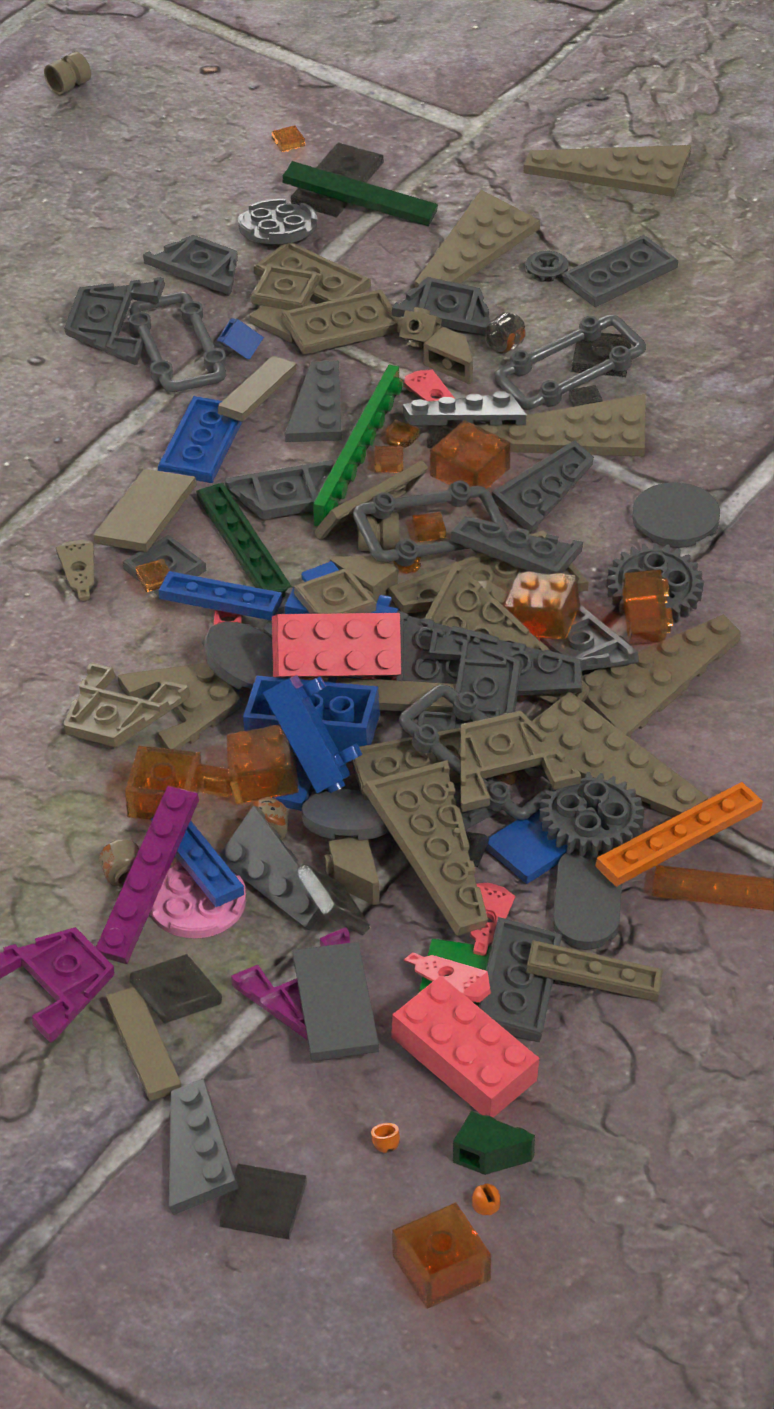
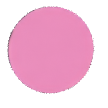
[150,861,246,938]

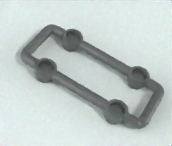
[129,292,226,392]
[495,315,646,409]
[353,480,509,566]
[399,684,552,820]

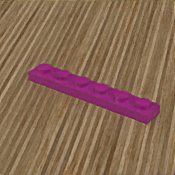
[96,786,199,964]

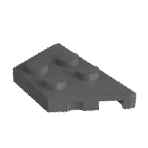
[143,235,238,295]
[391,277,495,337]
[225,460,333,519]
[540,602,639,671]

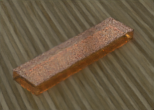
[652,865,774,911]

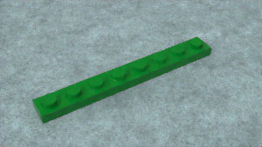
[313,364,403,526]

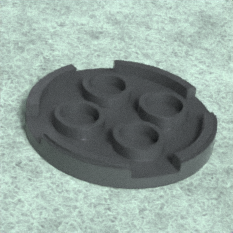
[238,199,317,244]
[632,482,720,548]
[202,622,273,689]
[302,789,390,840]

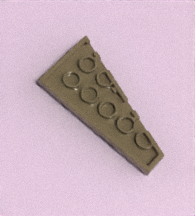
[524,145,691,197]
[415,190,540,288]
[474,394,646,457]
[389,530,589,613]
[425,561,590,705]
[582,614,741,738]
[531,692,708,817]
[363,760,488,936]

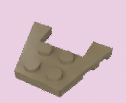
[63,662,191,747]
[118,663,241,758]
[460,711,581,812]

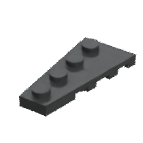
[285,360,342,442]
[403,391,526,425]
[492,440,594,534]
[451,516,583,581]
[219,805,330,930]
[169,1078,239,1215]

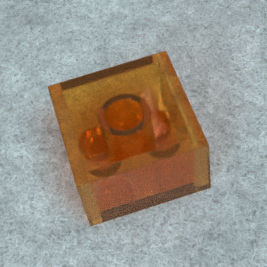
[430,420,510,498]
[622,569,673,646]
[504,572,580,639]
[227,725,299,804]
[125,746,203,820]
[392,1202,491,1309]

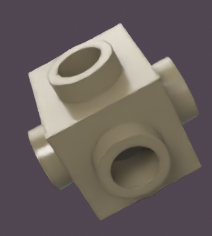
[397,307,442,349]

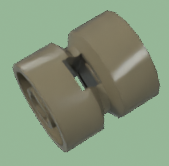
[44,51,91,95]
[358,512,400,551]

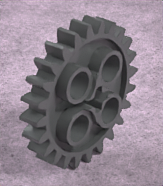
[606,543,704,626]
[539,772,644,857]

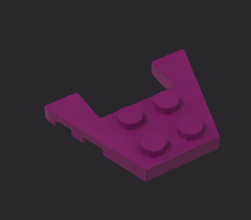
[0,927,115,1043]
[231,927,350,1040]

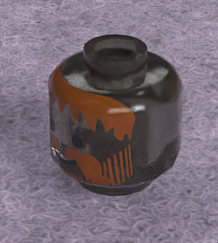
[485,312,525,353]

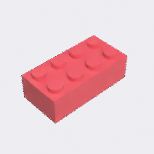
[272,613,401,678]
[391,975,540,1118]

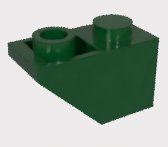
[453,1111,535,1175]

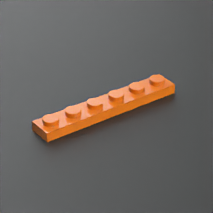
[595,782,763,887]

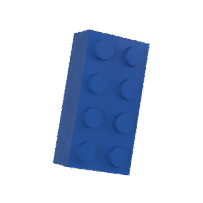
[243,676,380,752]

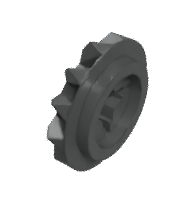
[526,251,568,281]

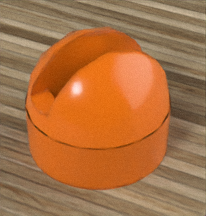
[371,1123,400,1153]
[472,1183,501,1215]

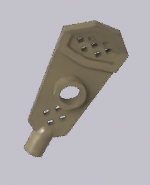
[56,540,94,601]

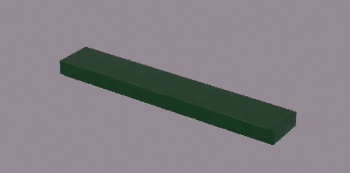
[282,161,438,226]
[196,482,292,598]

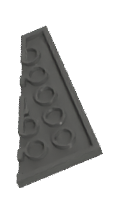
[397,611,582,695]

